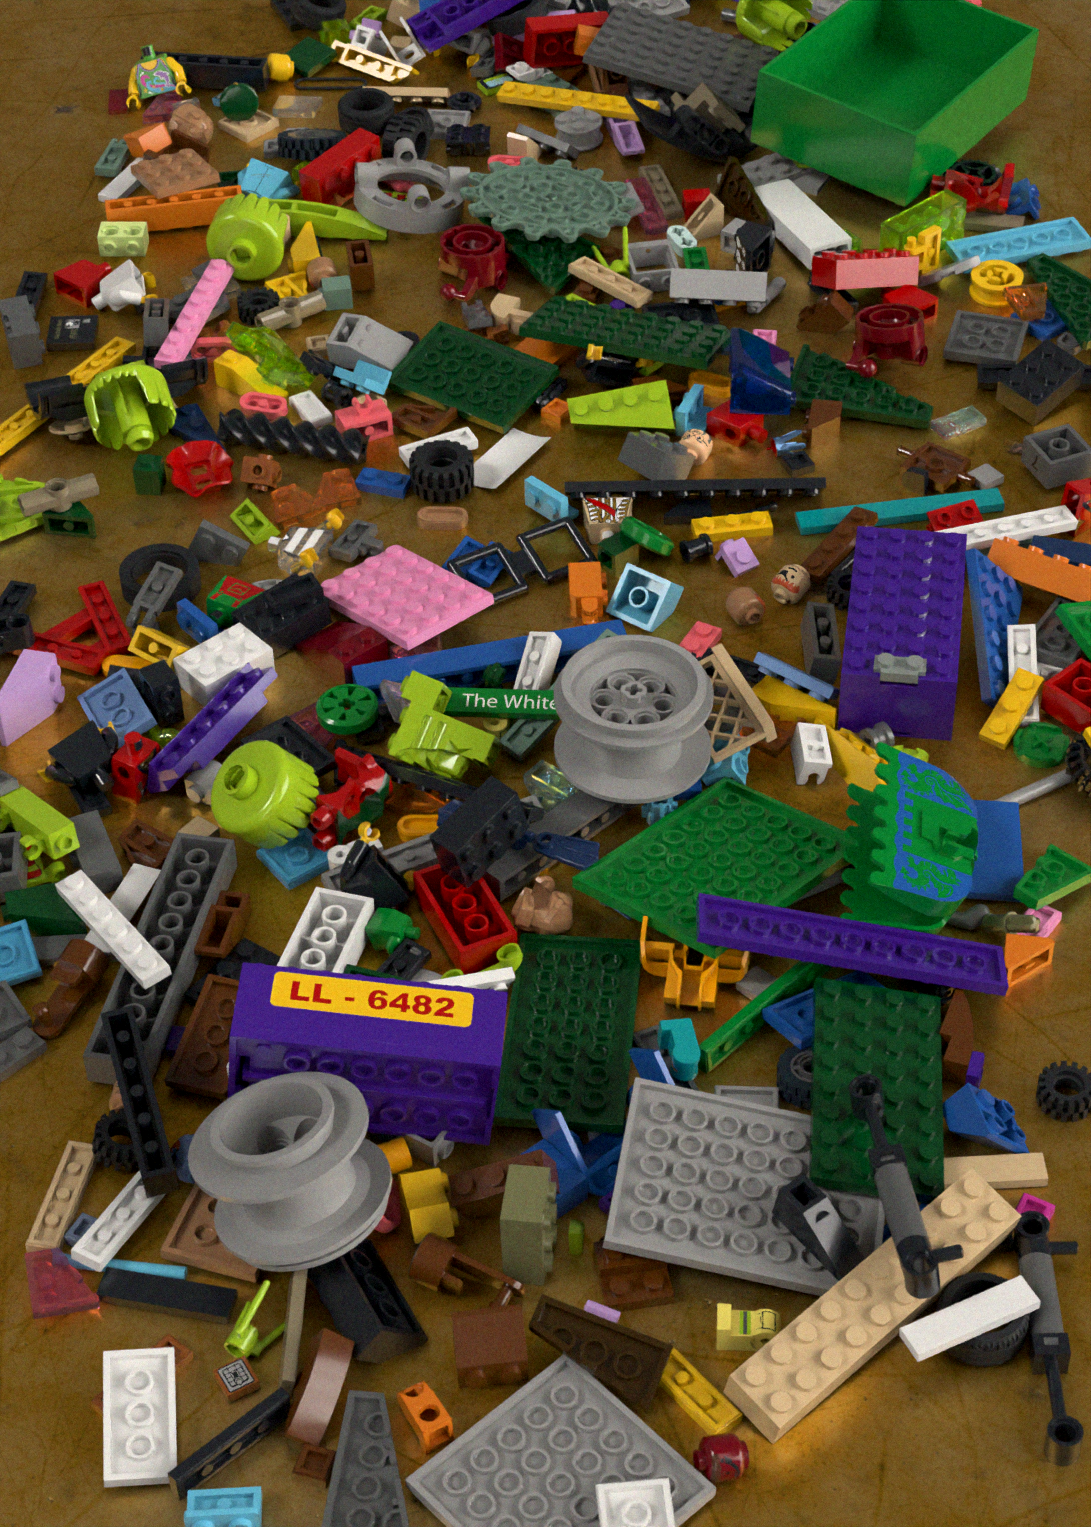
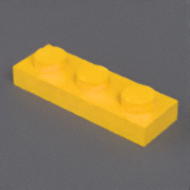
[691,511,773,542]
[979,668,1044,750]

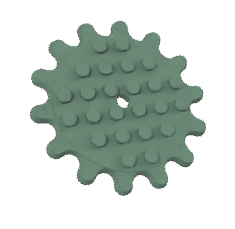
[460,157,637,243]

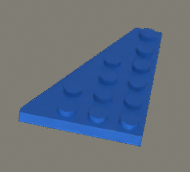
[965,548,1023,709]

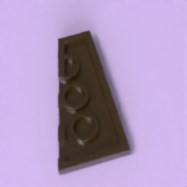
[714,156,773,227]
[529,1294,673,1414]

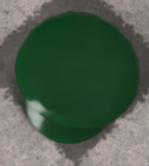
[219,82,259,122]

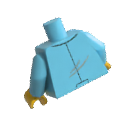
[238,158,303,200]

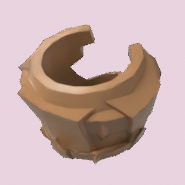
[168,103,214,144]
[511,876,574,935]

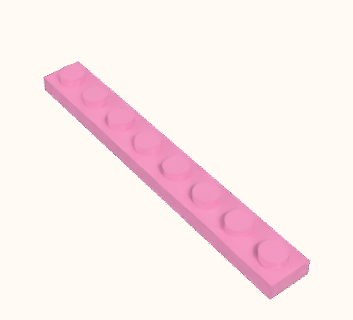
[154,259,235,369]

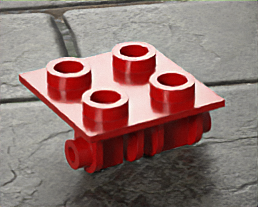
[926,499,984,532]

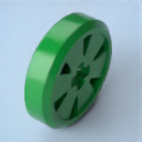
[619,516,675,556]
[316,684,379,735]

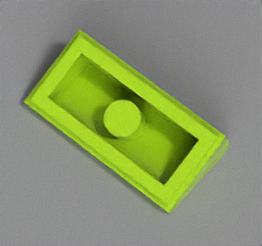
[229,498,281,545]

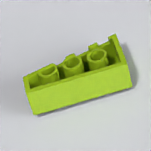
[567,380,676,434]

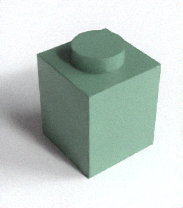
[318,275,353,311]

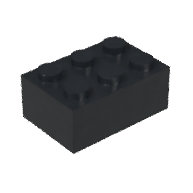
[995,339,1086,426]
[231,573,332,659]
[429,776,529,889]

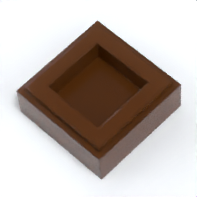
[292,1443,337,1489]

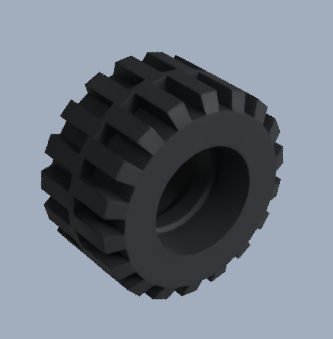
[382,113,430,161]
[409,440,474,503]

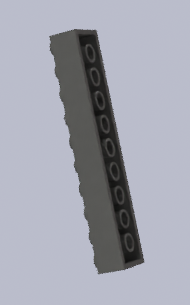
[83,832,238,1085]

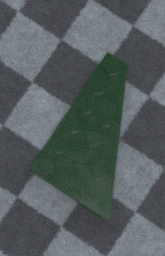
[470,201,600,295]
[1026,253,1091,351]
[781,344,934,429]

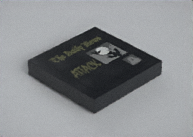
[46,315,99,351]

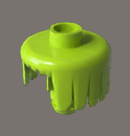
[736,0,813,52]
[206,193,288,281]
[84,364,176,451]
[211,740,319,849]

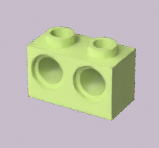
[97,222,149,256]

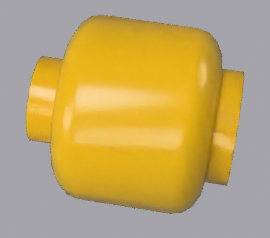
[268,53,294,82]

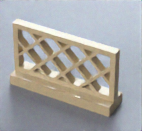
[699,643,778,764]

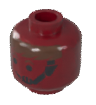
[693,1433,749,1483]

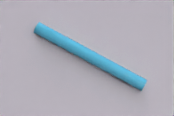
[52,1253,188,1280]

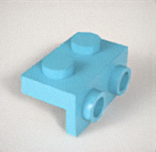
[333,360,392,395]
[673,383,714,437]
[524,475,579,521]
[701,729,750,786]
[184,1486,262,1527]

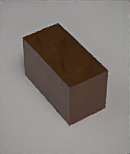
[345,239,375,291]

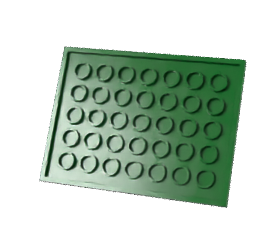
[572,777,857,959]

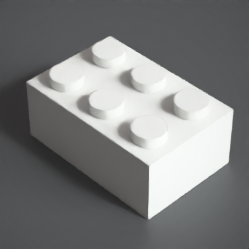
[173,622,275,707]

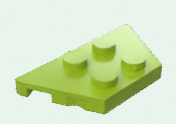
[0,474,46,542]

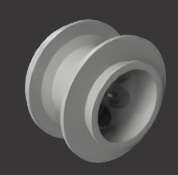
[554,635,714,804]
[188,1072,392,1272]

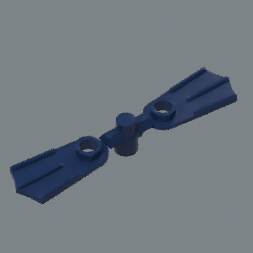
[437,799,600,871]

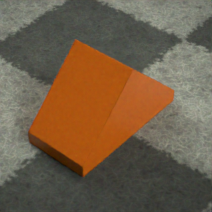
[123,122,172,158]
[1004,933,1055,988]

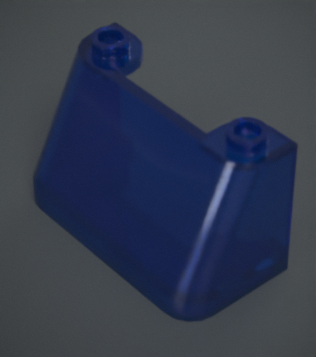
[729,328,796,415]

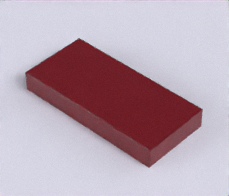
[108,89,129,115]

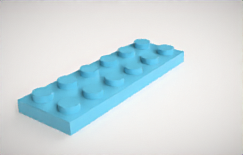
[945,217,1091,274]

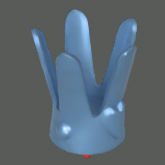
[766,429,806,457]

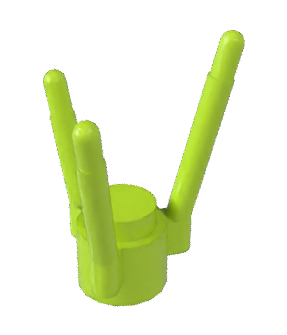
[591,226,630,279]
[224,1280,305,1359]

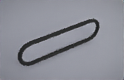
[294,77,367,90]

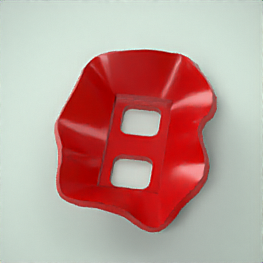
[165,440,234,497]

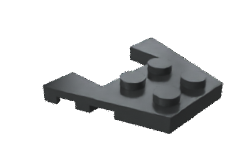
[134,260,231,325]

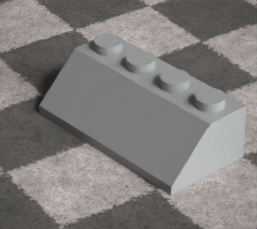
[670,268,768,307]

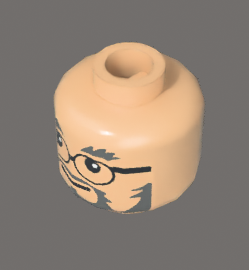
[678,429,713,465]

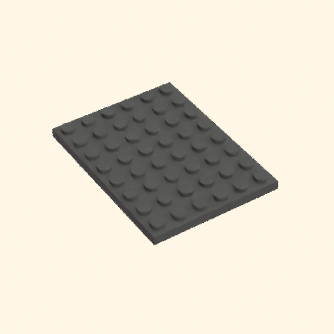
[582,2,779,113]

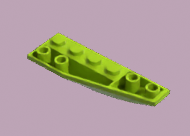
[257,198,389,241]

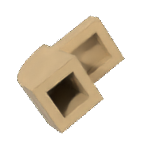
[490,293,534,335]

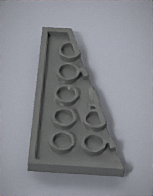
[321,1390,409,1527]

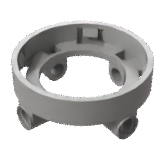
[353,138,470,234]

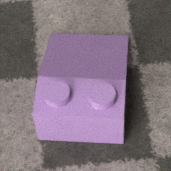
[0,649,65,746]

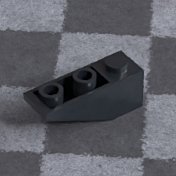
[772,1173,865,1281]

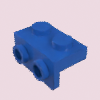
[1005,178,1041,220]
[176,598,225,644]

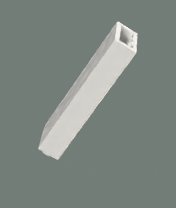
[754,179,852,270]

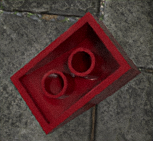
[296,621,389,685]

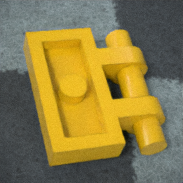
[904,225,942,276]

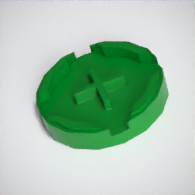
[1013,722,1071,768]

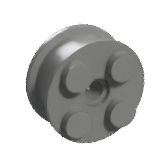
[554,106,603,151]

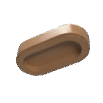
[416,506,468,530]

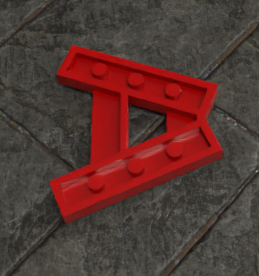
[7,580,133,676]

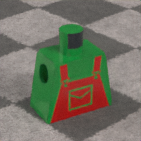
[206,575,265,628]

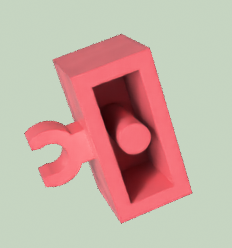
[335,394,393,441]

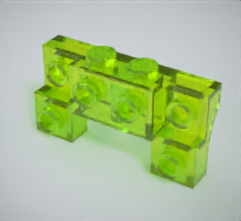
[225,321,315,389]

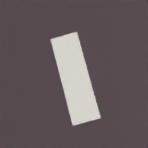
[84,863,161,953]

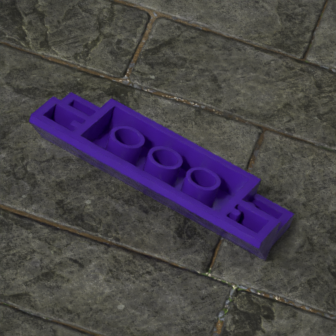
[406,0,523,53]
[147,662,278,794]

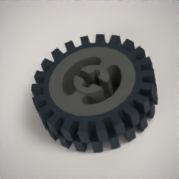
[278,128,346,160]

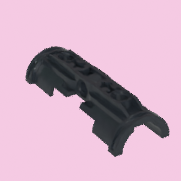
[24,351,208,421]

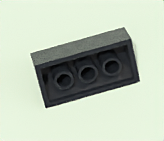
[307,1239,429,1364]

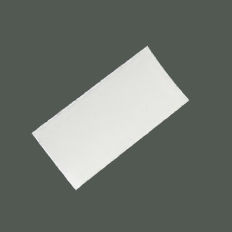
[474,428,551,489]

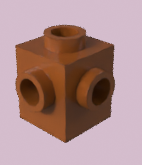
[240,454,282,492]

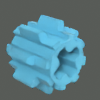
[642,797,678,826]

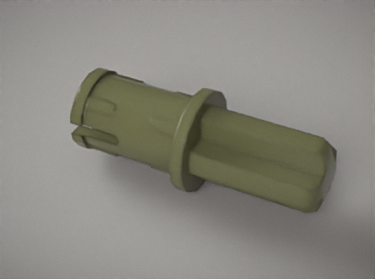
[982,911,1041,934]

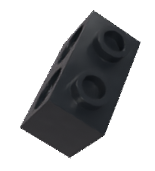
[138,659,185,730]

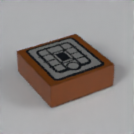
[213,1356,261,1403]

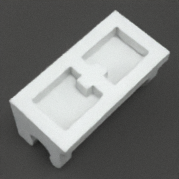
[790,722,833,785]

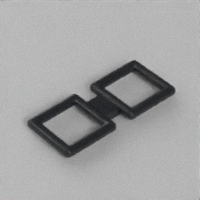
[447,516,598,607]

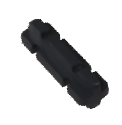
[534,377,568,411]

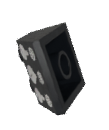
[734,221,772,272]

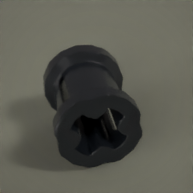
[321,380,353,409]
[679,533,713,563]

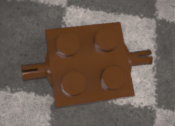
[896,441,976,493]

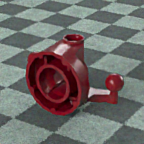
[438,224,515,302]
[846,303,928,378]

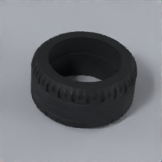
[290,0,346,33]
[338,88,395,136]
[936,1272,1030,1367]

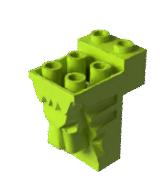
[387,670,503,780]

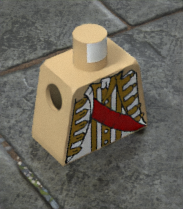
[583,497,632,544]

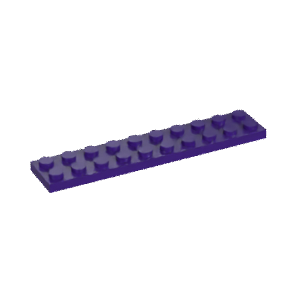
[696,893,1009,996]

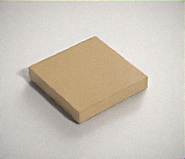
[218,109,279,143]

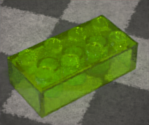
[879,189,967,256]

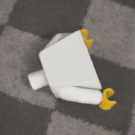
[91,259,158,311]

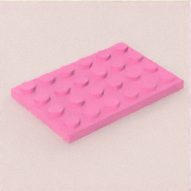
[321,545,494,651]

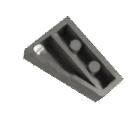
[0,295,46,370]

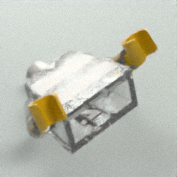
[267,508,344,578]

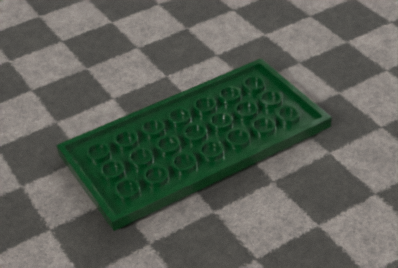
[519,296,734,370]
[493,933,642,1134]
[809,977,945,1204]

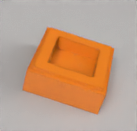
[541,398,570,425]

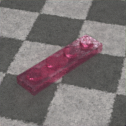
[624,177,668,235]

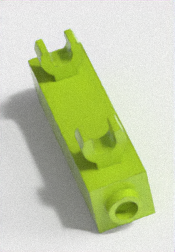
[0,784,80,860]

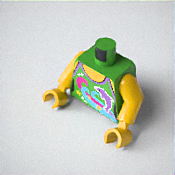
[126,44,192,110]

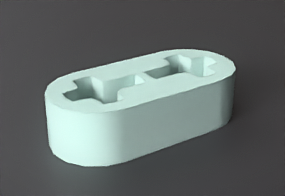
[667,225,697,257]

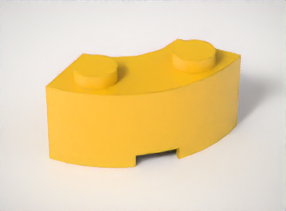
[398,1166,459,1244]

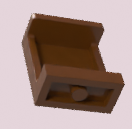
[143,129,210,164]

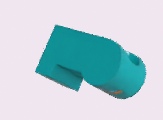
[657,1018,700,1081]

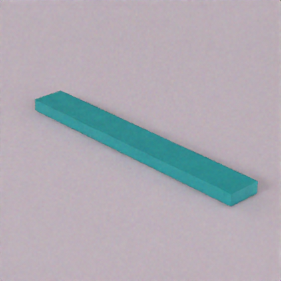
[795,488,1005,535]

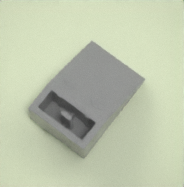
[326,313,414,371]

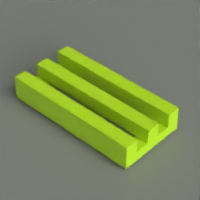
[348,5,388,30]

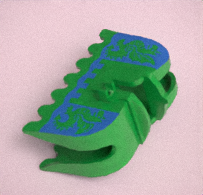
[839,742,978,935]

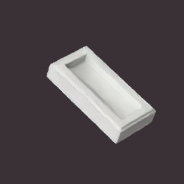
[288,390,333,428]

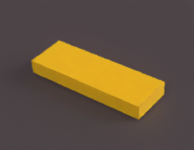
[659,1347,743,1435]

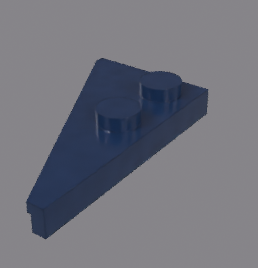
[168,403,226,452]

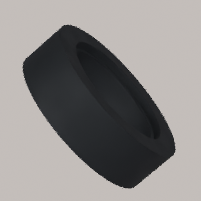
[486,0,548,37]
[119,543,201,612]

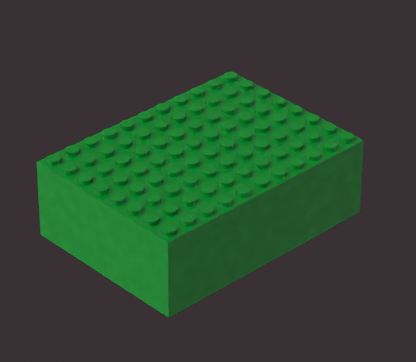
[751,0,1040,207]

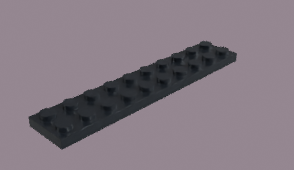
[564,477,826,501]

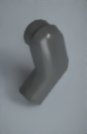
[946,904,990,930]

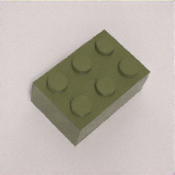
[500,1164,558,1286]

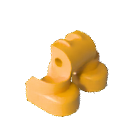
[640,916,751,1011]

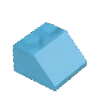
[605,562,684,633]

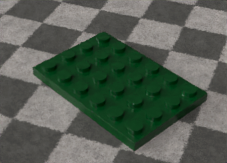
[387,321,560,434]

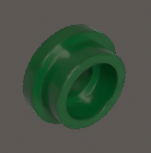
[482,662,506,689]

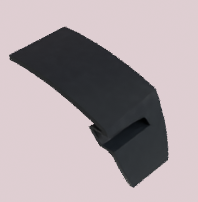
[625,94,759,163]

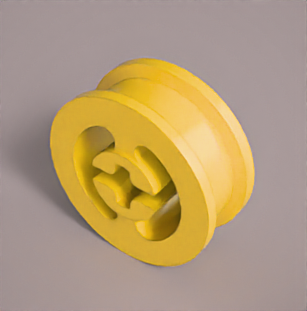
[969,260,1024,308]

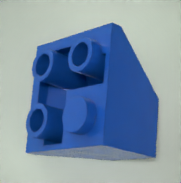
[943,1083,1030,1154]

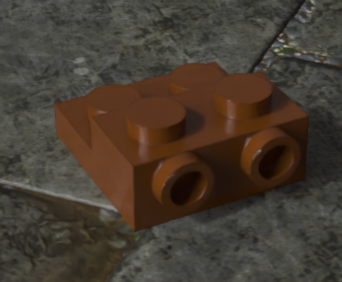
[593,1236,674,1312]

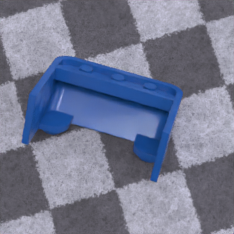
[531,1048,675,1196]

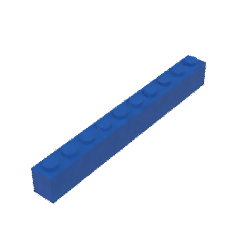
[352,619,627,705]

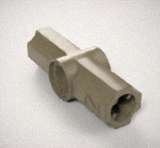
[254,290,326,335]
[17,473,100,517]

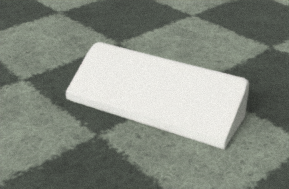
[513,631,562,690]

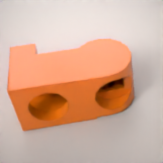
[397,1381,455,1455]

